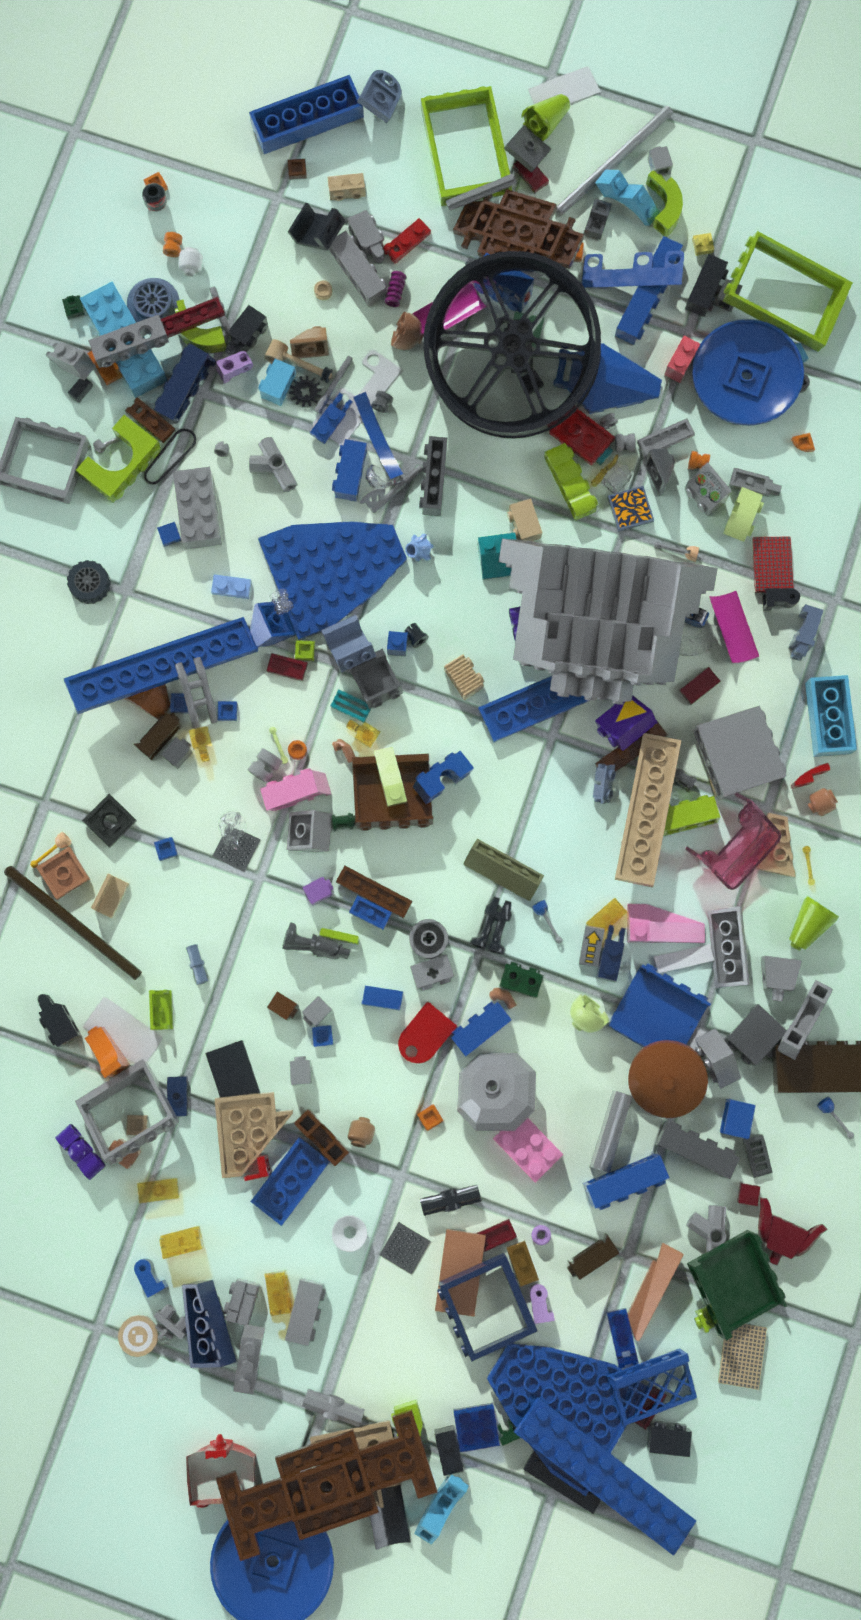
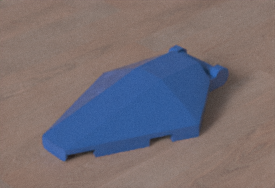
[553,343,662,414]

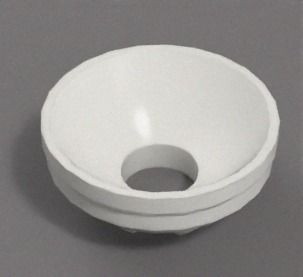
[331,1215,368,1252]

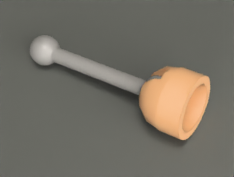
[654,542,700,562]

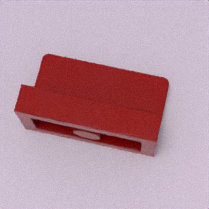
[244,1154,271,1181]

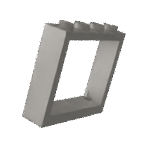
[0,416,90,504]
[75,1059,179,1165]

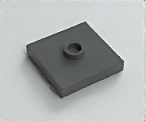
[504,125,552,172]

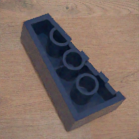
[182,1280,237,1368]

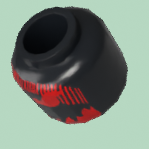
[142,183,167,212]

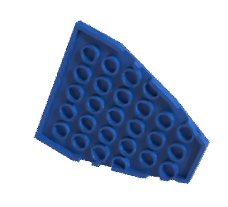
[258,521,407,641]
[487,1343,647,1496]

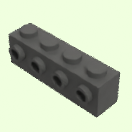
[419,436,448,516]
[655,1121,740,1180]

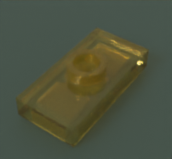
[137,1178,180,1203]

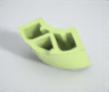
[723,487,764,542]

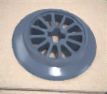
[127,278,180,322]

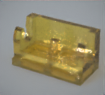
[159,1225,204,1259]
[264,1270,292,1316]

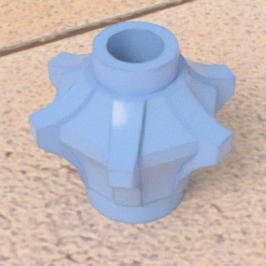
[405,533,434,562]

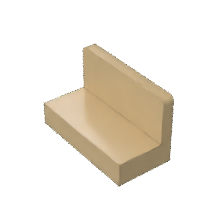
[91,873,129,918]

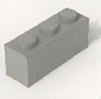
[285,1277,327,1346]
[233,1324,265,1395]

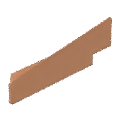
[627,1243,684,1342]

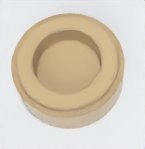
[314,280,332,300]

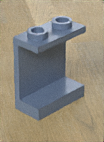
[321,615,376,672]

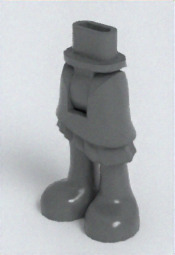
[282,922,351,959]

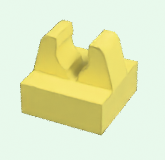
[692,233,714,256]

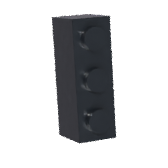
[685,254,729,317]

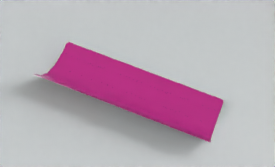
[412,283,487,334]
[709,591,759,663]

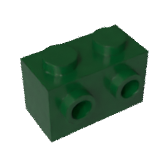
[499,961,544,998]

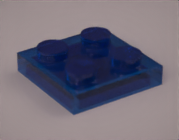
[453,1402,500,1452]

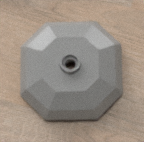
[457,1052,536,1131]

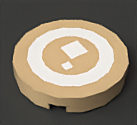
[118,1315,159,1357]

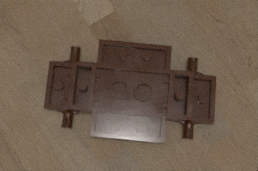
[453,189,584,269]

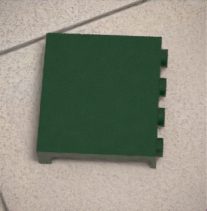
[687,1230,787,1341]

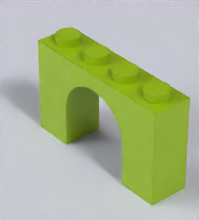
[76,415,161,503]

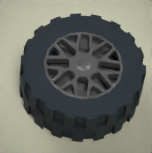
[67,560,111,604]

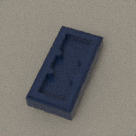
[167,1076,188,1117]

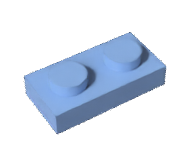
[211,574,252,599]

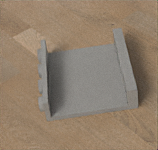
[692,705,787,800]

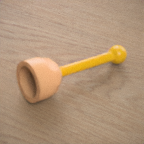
[30,831,72,868]

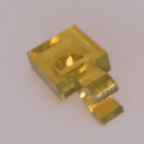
[346,719,381,748]
[189,726,212,762]

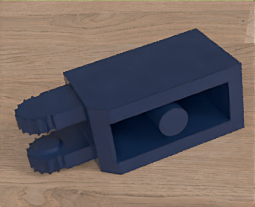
[595,925,626,983]

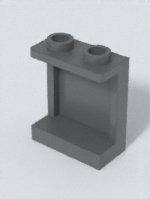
[350,648,403,709]
[724,1004,787,1066]

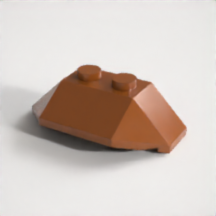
[124,684,170,720]

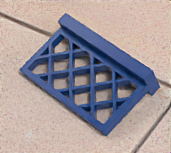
[607,1348,697,1426]

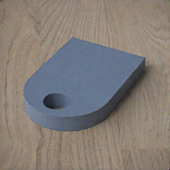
[357,70,402,124]

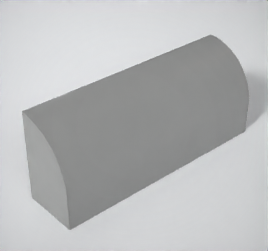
[590,1090,633,1173]

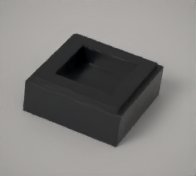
[522,370,544,395]

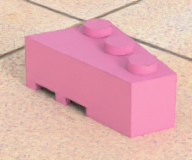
[260,768,332,812]

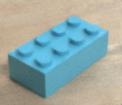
[805,675,857,757]

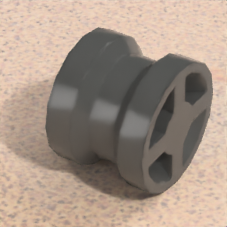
[371,391,394,413]

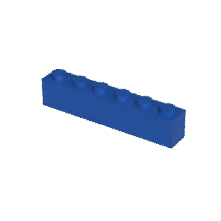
[615,236,683,345]

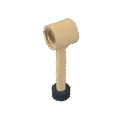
[264,339,333,383]

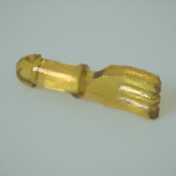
[591,454,619,487]

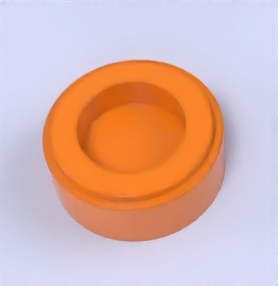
[288,740,307,760]

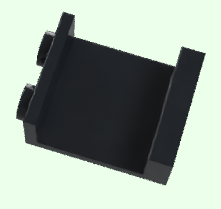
[287,202,346,251]

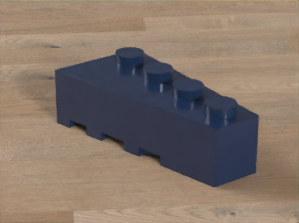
[154,343,216,423]

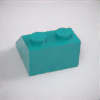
[477,532,516,580]

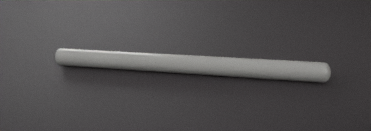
[555,105,673,217]

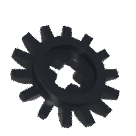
[289,375,322,407]

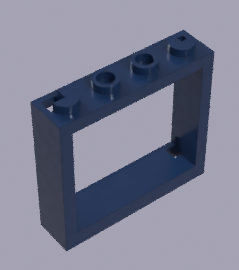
[437,1253,538,1362]

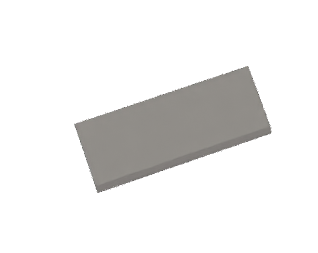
[707,906,750,988]

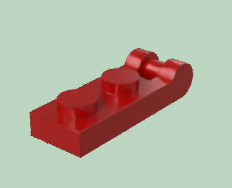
[383,218,431,264]

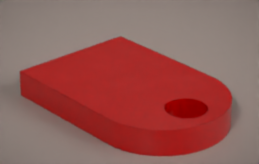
[398,1001,457,1064]

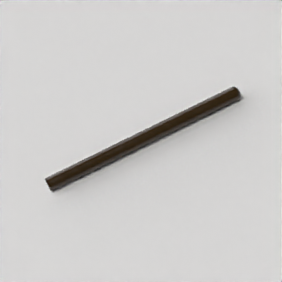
[4,866,142,980]

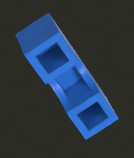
[412,750,474,805]

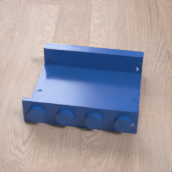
[607,963,711,1048]

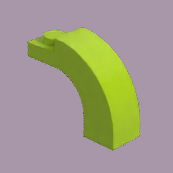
[646,170,683,237]
[175,299,226,353]

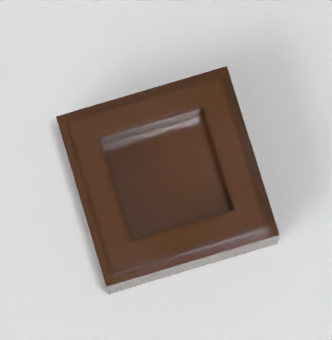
[287,158,307,180]

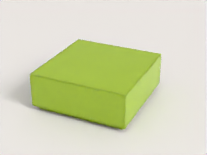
[295,641,315,661]

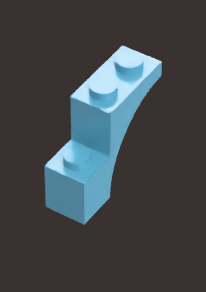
[595,170,660,226]

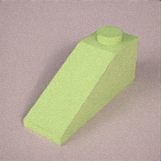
[374,747,407,807]

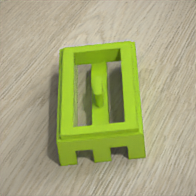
[319,928,360,945]

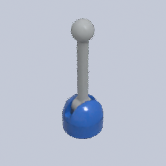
[531,899,563,944]
[817,1096,855,1139]

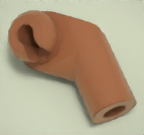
[332,739,356,763]

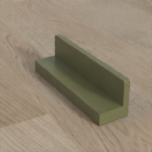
[463,838,545,901]

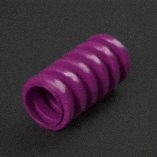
[384,271,407,308]

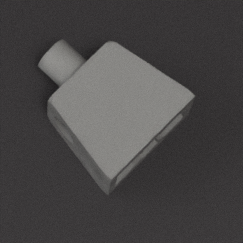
[761,956,802,1002]

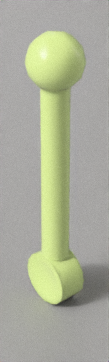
[269,727,288,764]

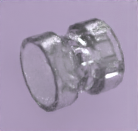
[269,589,294,614]

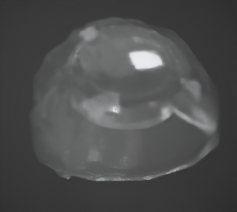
[365,465,403,490]
[218,811,247,849]

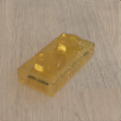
[586,898,627,932]

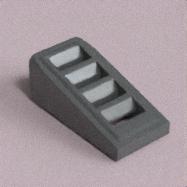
[742,1134,773,1178]

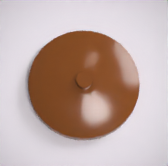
[628,1040,708,1118]

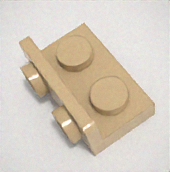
[327,173,366,201]

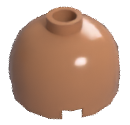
[391,312,424,351]

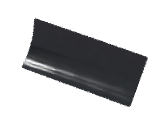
[370,1485,411,1550]

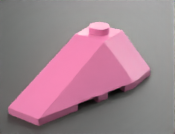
[627,904,705,943]

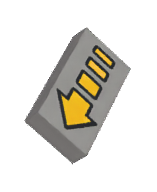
[579,925,605,967]

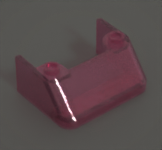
[685,792,781,890]

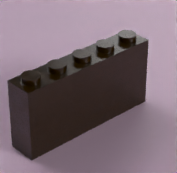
[772,1040,861,1093]

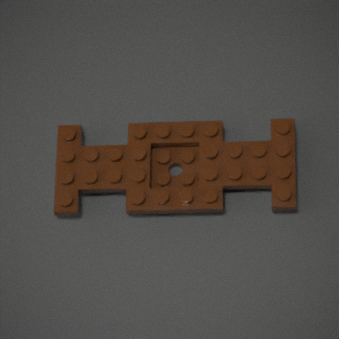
[216,1409,438,1561]

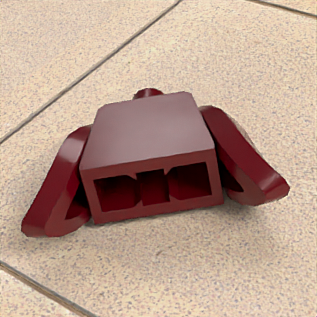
[758,1198,828,1266]

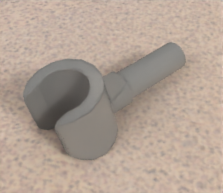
[93,437,120,454]

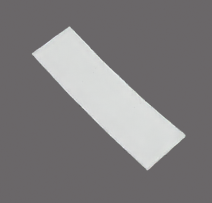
[654,944,714,973]

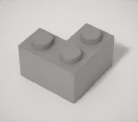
[695,1028,741,1089]

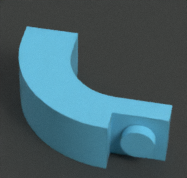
[414,1474,469,1545]

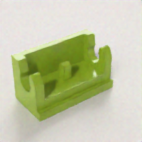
[149,989,173,1030]

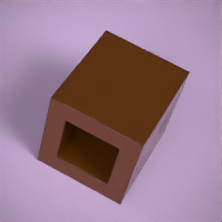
[267,991,299,1021]

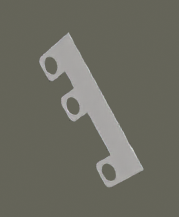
[313,349,402,445]

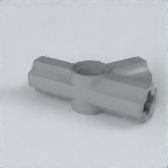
[249,437,298,492]
[686,1205,726,1253]

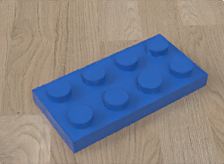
[250,1137,330,1226]

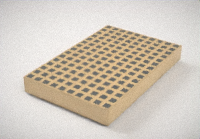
[718,1324,767,1390]

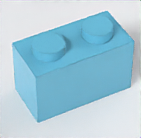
[258,359,296,406]

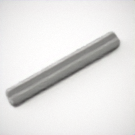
[446,174,516,211]

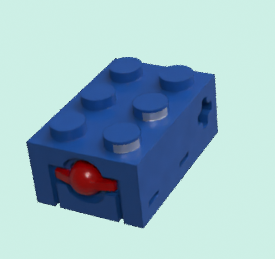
[474,253,534,313]

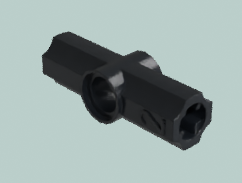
[420,1184,481,1216]

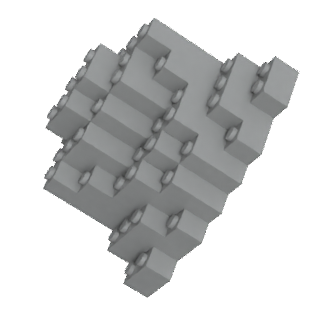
[499,539,718,704]

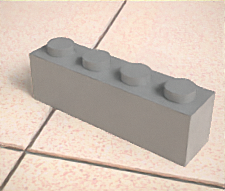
[328,230,388,307]

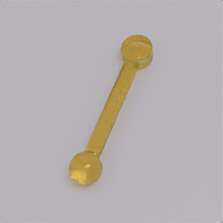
[802,846,815,886]

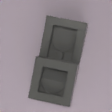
[584,198,612,240]

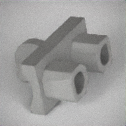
[153,1303,187,1340]

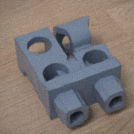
[788,604,824,661]

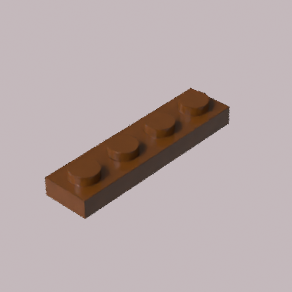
[595,721,668,772]
[336,865,413,919]

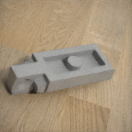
[728,468,782,497]

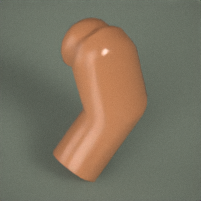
[489,988,517,1010]

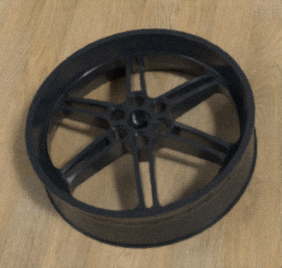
[423,251,601,439]

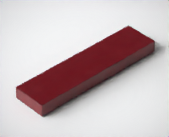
[161,297,225,338]

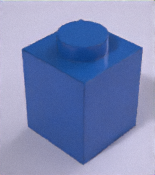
[387,631,408,657]

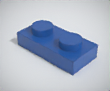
[349,895,392,930]

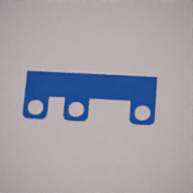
[582,251,684,288]

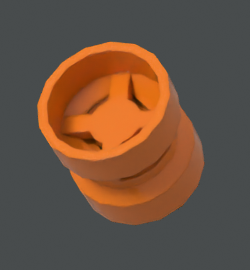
[162,232,183,258]
[688,451,710,470]

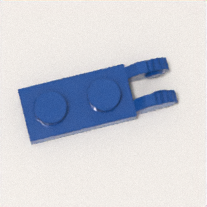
[310,393,353,445]

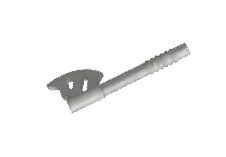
[314,355,353,414]
[359,465,422,514]

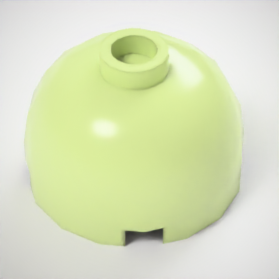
[570,994,609,1033]

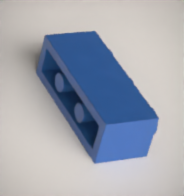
[332,439,367,502]
[451,1001,512,1057]

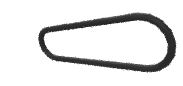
[144,428,196,485]

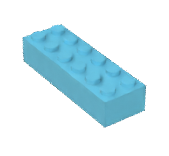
[80,281,167,398]

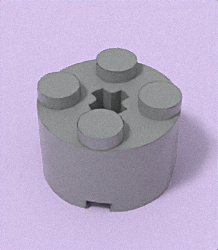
[409,919,448,959]

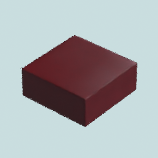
[737,1183,761,1206]

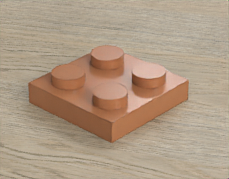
[36,846,90,900]

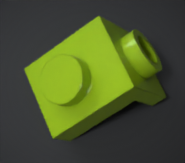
[694,1307,714,1333]

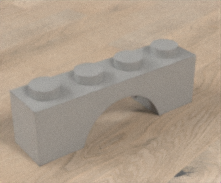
[777,980,833,1060]

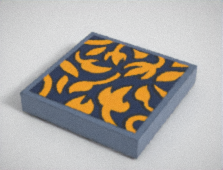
[607,486,654,532]

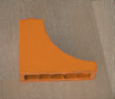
[84,1026,130,1078]

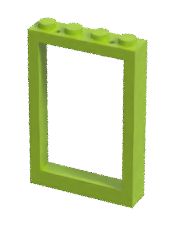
[421,86,512,206]
[723,231,853,352]

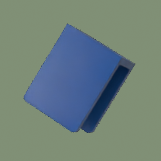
[720,1099,756,1139]

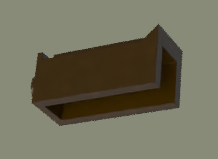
[134,711,182,760]
[567,1232,620,1280]

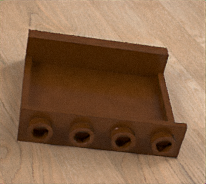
[352,753,434,831]

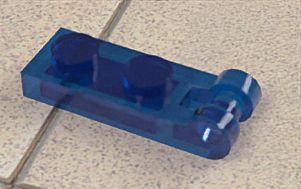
[606,1308,639,1369]

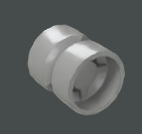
[247,748,283,783]

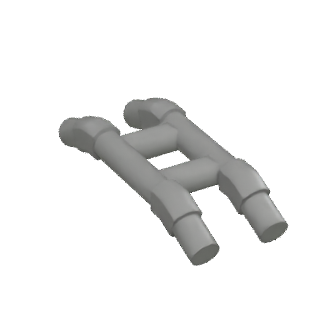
[175,657,218,729]

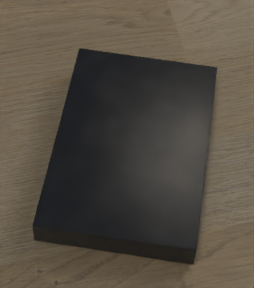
[205,1040,261,1097]

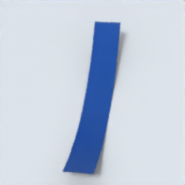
[353,392,403,479]

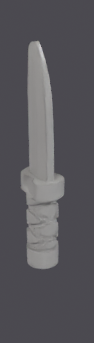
[209,286,230,334]

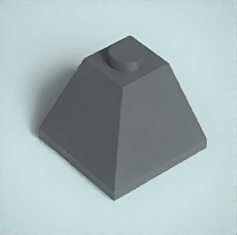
[644,449,675,496]

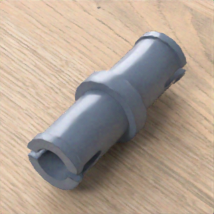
[186,944,209,985]

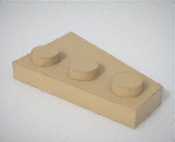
[757,813,796,878]

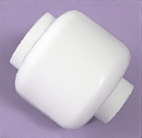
[178,247,203,277]

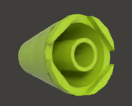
[521,94,570,141]
[789,896,839,951]

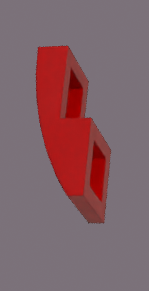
[791,763,831,789]

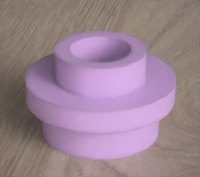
[531,1225,551,1246]

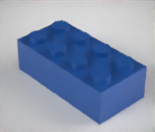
[582,1154,670,1210]

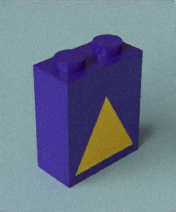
[595,695,658,751]

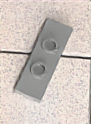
[637,418,695,458]

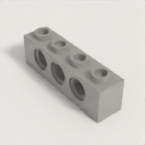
[88,315,169,368]

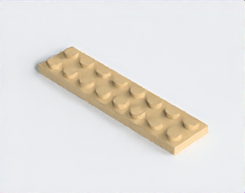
[614,733,681,888]

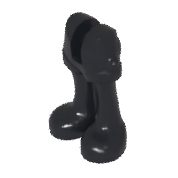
[470,896,512,955]

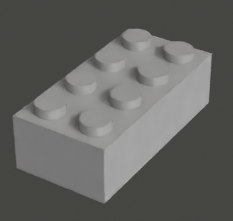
[173,466,222,550]

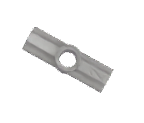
[302,1389,365,1427]

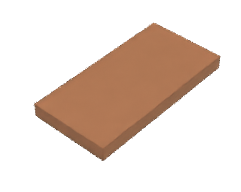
[435,1229,486,1317]

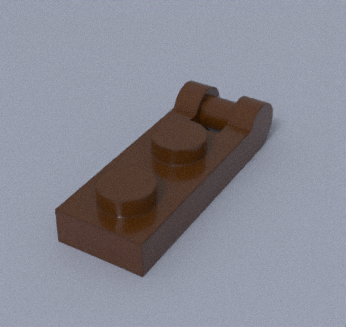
[124,397,176,444]

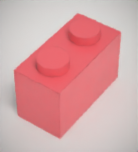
[664,335,700,383]

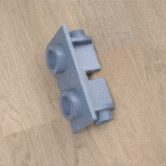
[593,763,616,804]

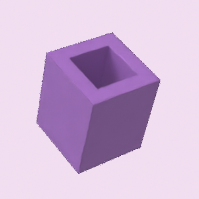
[302,876,334,906]

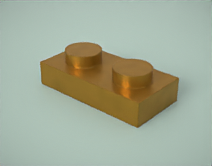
[506,1240,539,1287]

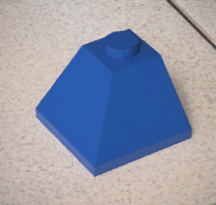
[250,601,296,647]

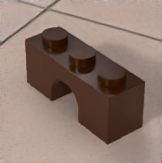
[294,1109,350,1166]

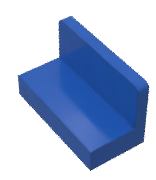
[361,985,403,1011]

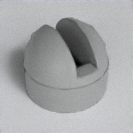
[214,441,230,457]

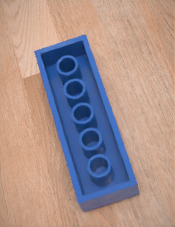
[249,74,364,155]

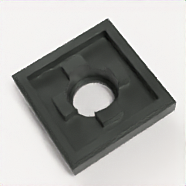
[82,794,137,848]

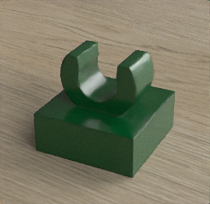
[62,295,86,319]
[498,1419,520,1446]

